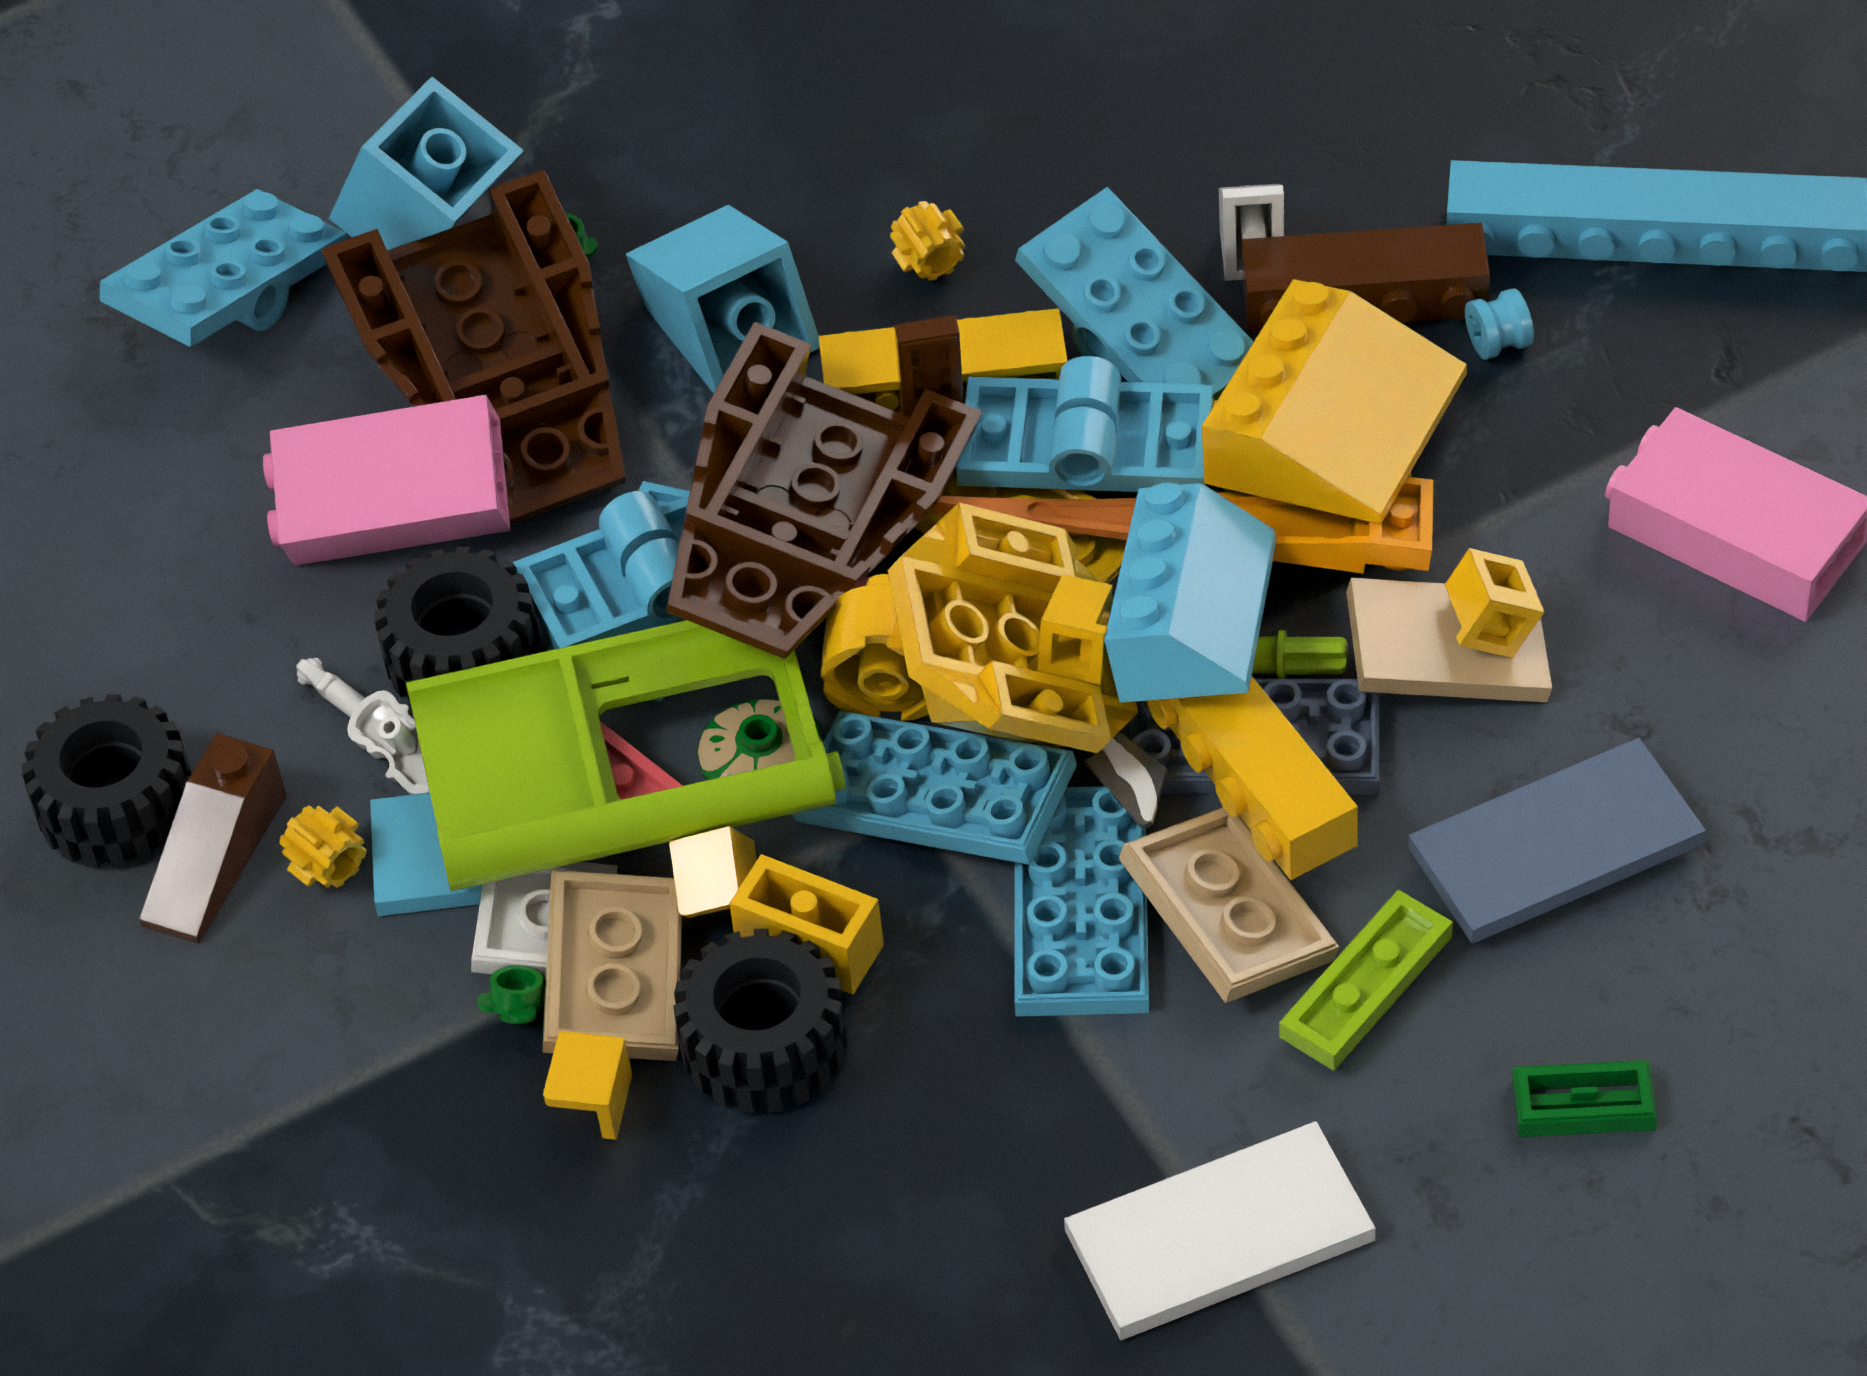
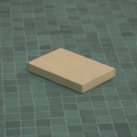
[1346,578,1552,702]
[1119,807,1339,1003]
[542,870,682,1061]

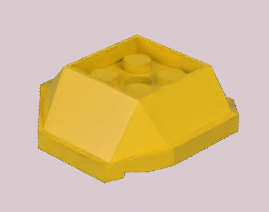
[888,502,1138,753]

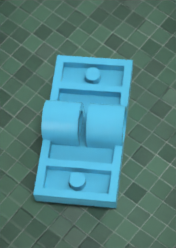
[1015,187,1254,400]
[100,189,347,347]
[956,356,1214,492]
[513,491,689,649]

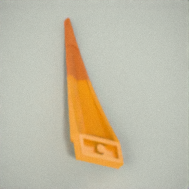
[930,477,1433,574]

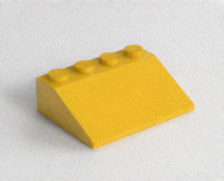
[1202,279,1467,524]

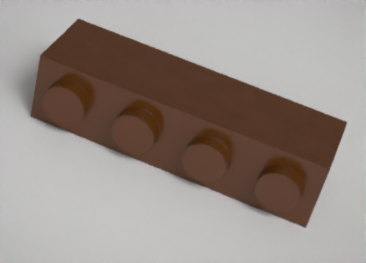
[1242,223,1490,333]

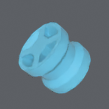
[1465,288,1534,360]

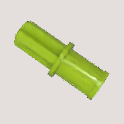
[1252,630,1349,679]

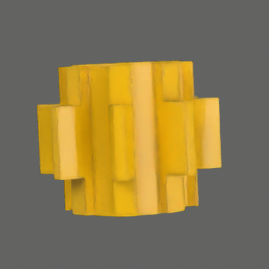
[890,201,966,281]
[279,805,367,888]

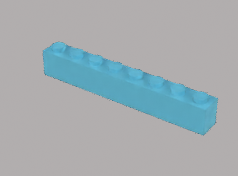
[1447,160,1867,272]

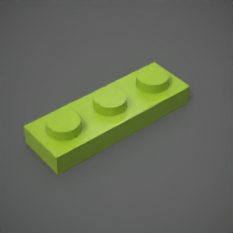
[1279,889,1453,1071]

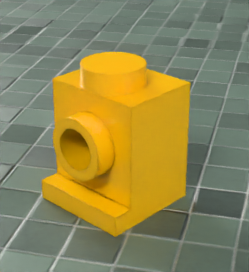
[1445,548,1544,658]
[1037,574,1113,685]

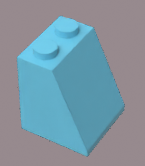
[328,77,524,251]
[626,205,820,394]

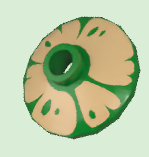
[697,698,823,781]

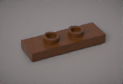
[894,315,964,417]

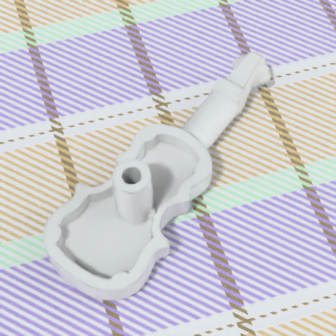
[296,658,430,795]

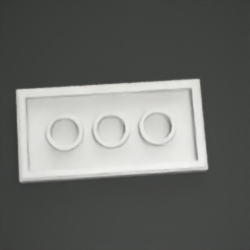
[1064,1121,1376,1341]

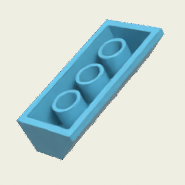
[1104,482,1277,703]

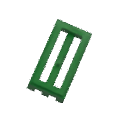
[1512,1060,1657,1137]

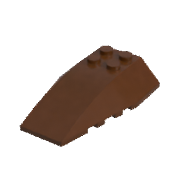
[321,169,626,525]
[666,322,982,659]

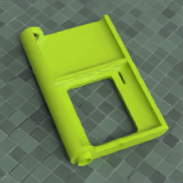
[406,620,846,891]

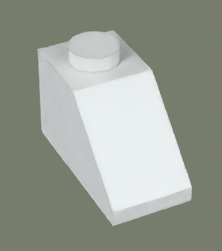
[1219,184,1284,281]

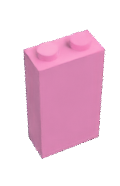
[263,395,511,566]
[1605,407,1867,622]

